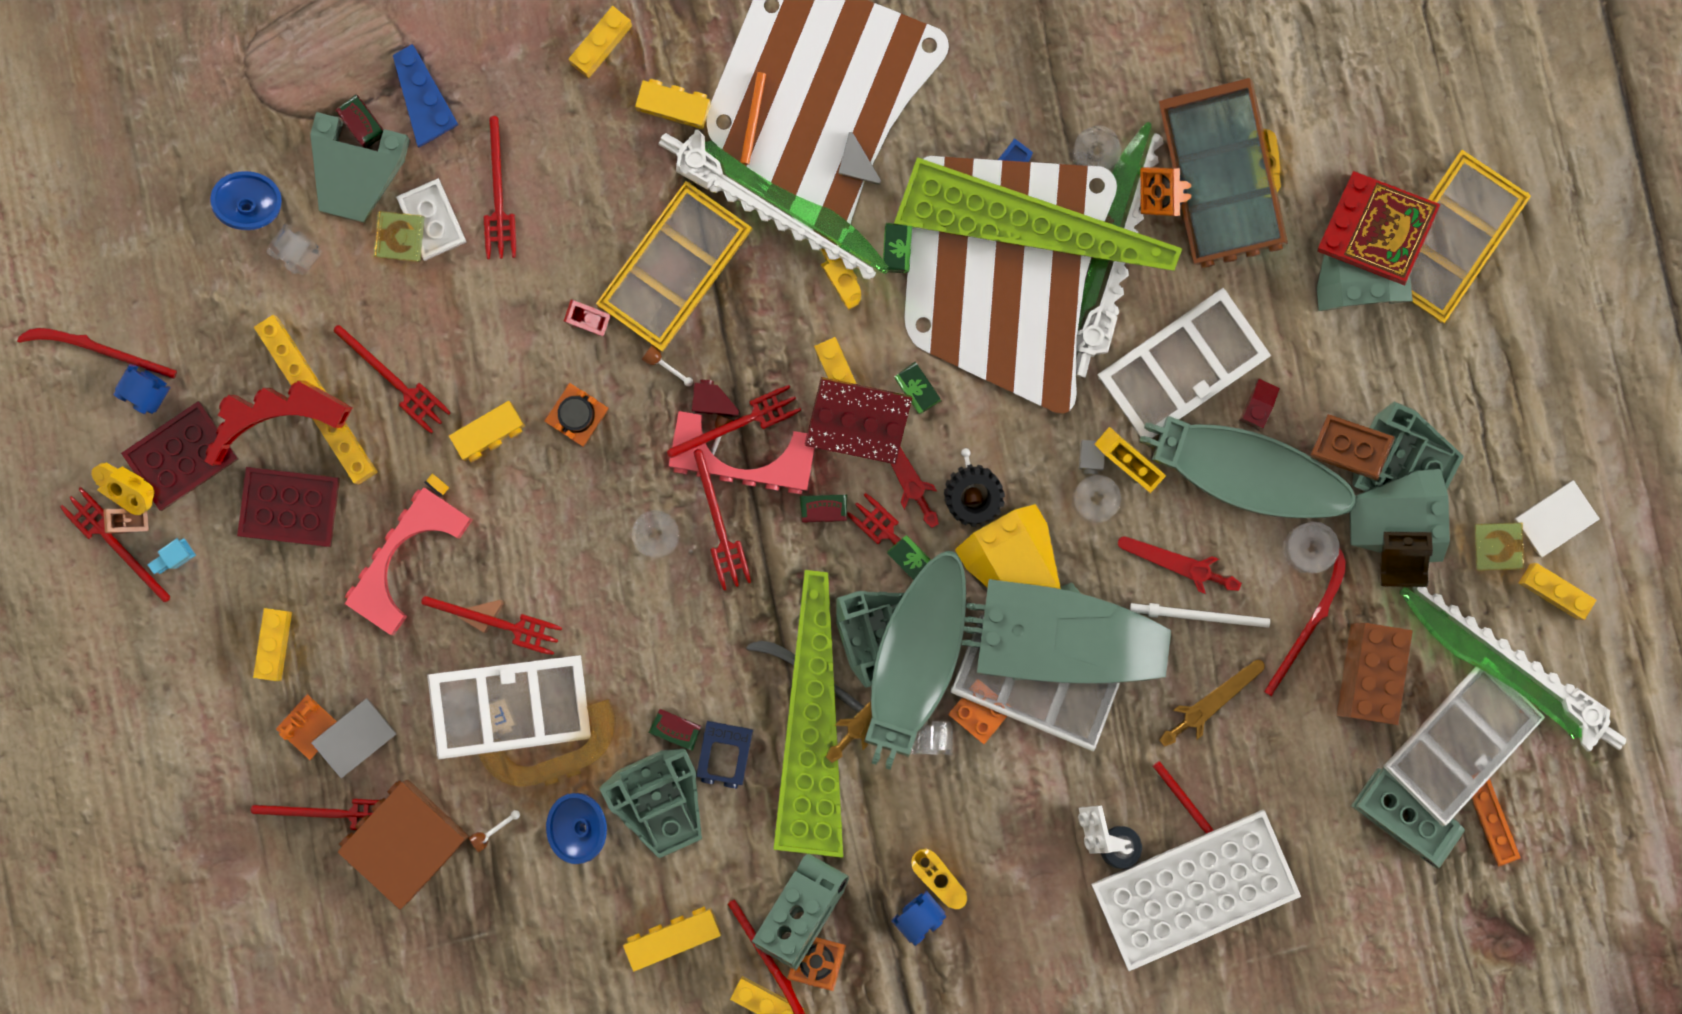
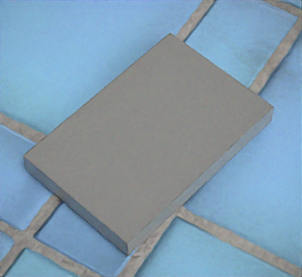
[311,698,397,778]

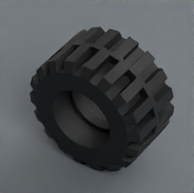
[944,464,1005,527]

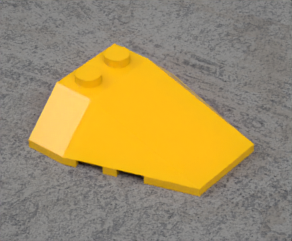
[955,504,1061,589]

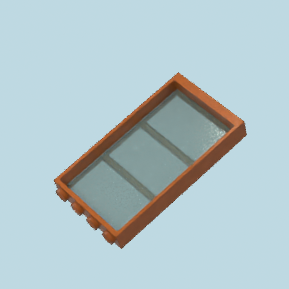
[1159,78,1288,268]

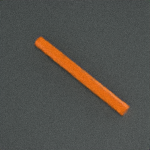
[740,72,766,165]

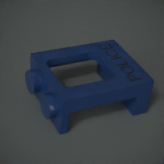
[696,721,754,789]

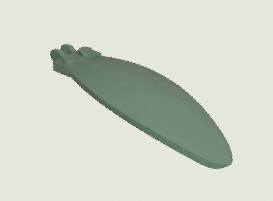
[1139,416,1357,519]
[864,551,966,770]

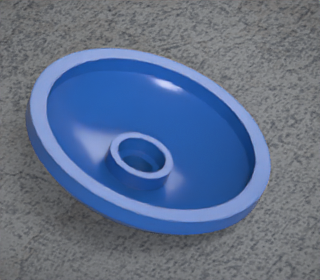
[210,171,282,230]
[546,793,607,864]

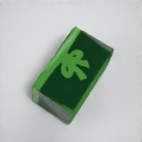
[882,223,912,273]
[894,361,942,415]
[887,535,931,580]

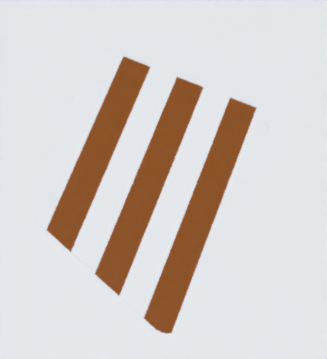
[706,0,949,246]
[905,156,1117,413]

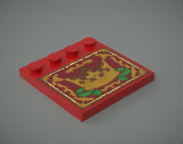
[1317,171,1441,286]

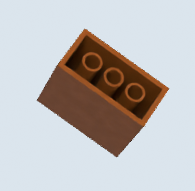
[1337,623,1413,725]
[338,779,469,910]

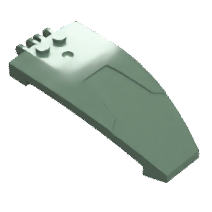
[961,579,1171,684]

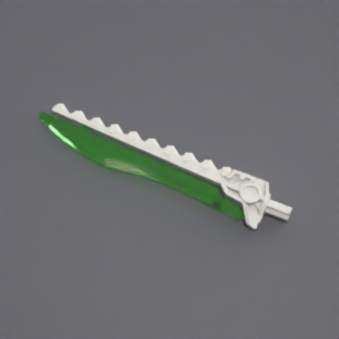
[1076,122,1164,378]
[658,130,888,280]
[1399,587,1626,752]

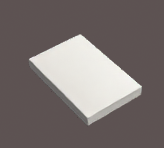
[396,178,467,261]
[1514,480,1600,558]

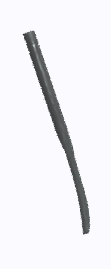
[746,641,865,713]

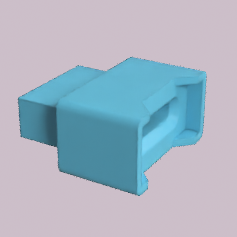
[147,538,196,574]

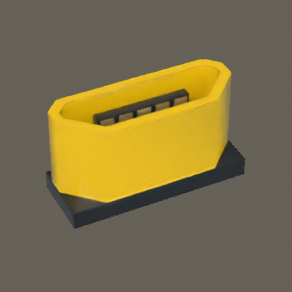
[424,473,449,497]

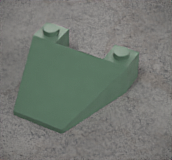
[310,112,410,223]

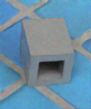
[1079,440,1105,475]

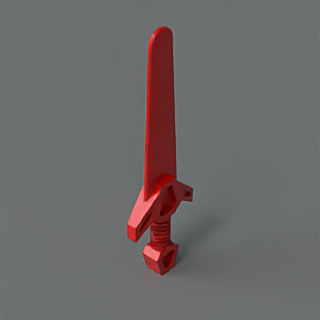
[890,447,939,528]
[1118,536,1242,594]

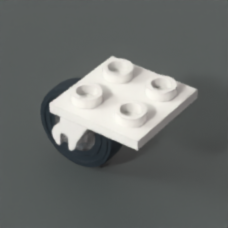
[1078,805,1142,869]

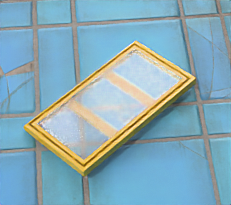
[1409,150,1531,324]
[596,181,753,352]

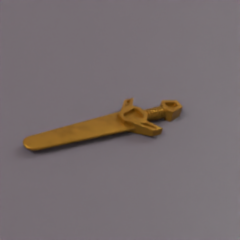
[1159,660,1265,747]
[825,701,872,763]

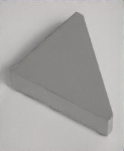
[838,132,881,185]

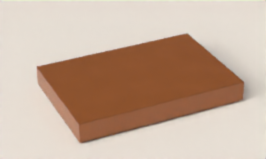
[1311,414,1395,481]

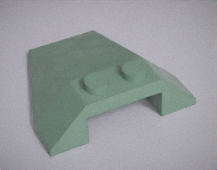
[1316,254,1413,311]
[1352,401,1464,491]
[1349,469,1450,562]
[836,591,905,688]
[599,749,702,858]

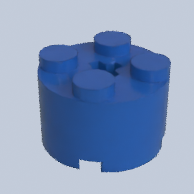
[113,364,170,414]
[891,890,946,946]

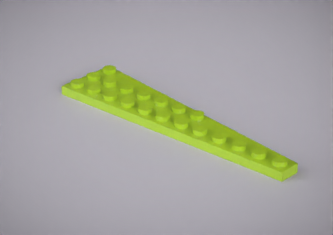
[894,157,1182,271]
[773,570,843,858]

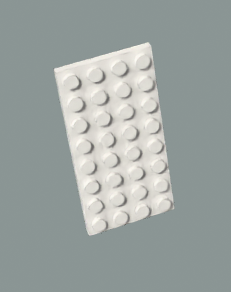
[1091,810,1301,971]

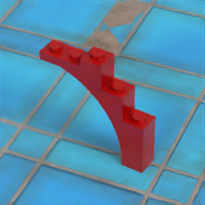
[205,380,353,466]

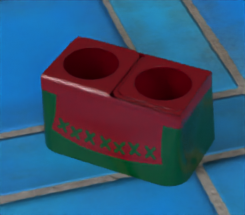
[336,94,384,148]
[799,494,847,523]
[648,709,702,751]

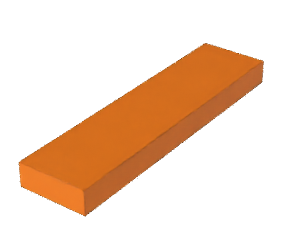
[1470,772,1521,866]

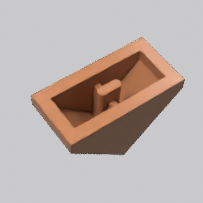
[104,509,149,534]
[455,600,504,633]

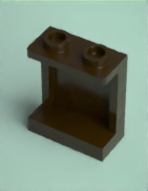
[1380,532,1433,587]

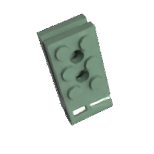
[1351,768,1465,869]
[752,853,849,971]

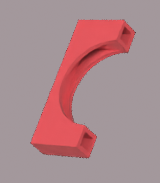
[669,411,815,495]
[345,487,473,635]

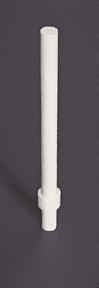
[1130,603,1270,628]

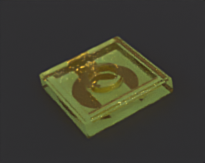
[374,211,425,262]
[1474,522,1524,571]

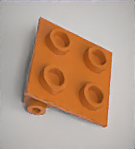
[948,679,1012,745]
[276,694,337,760]

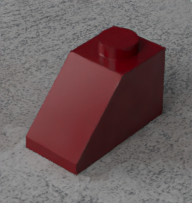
[692,379,740,417]
[1239,379,1280,430]

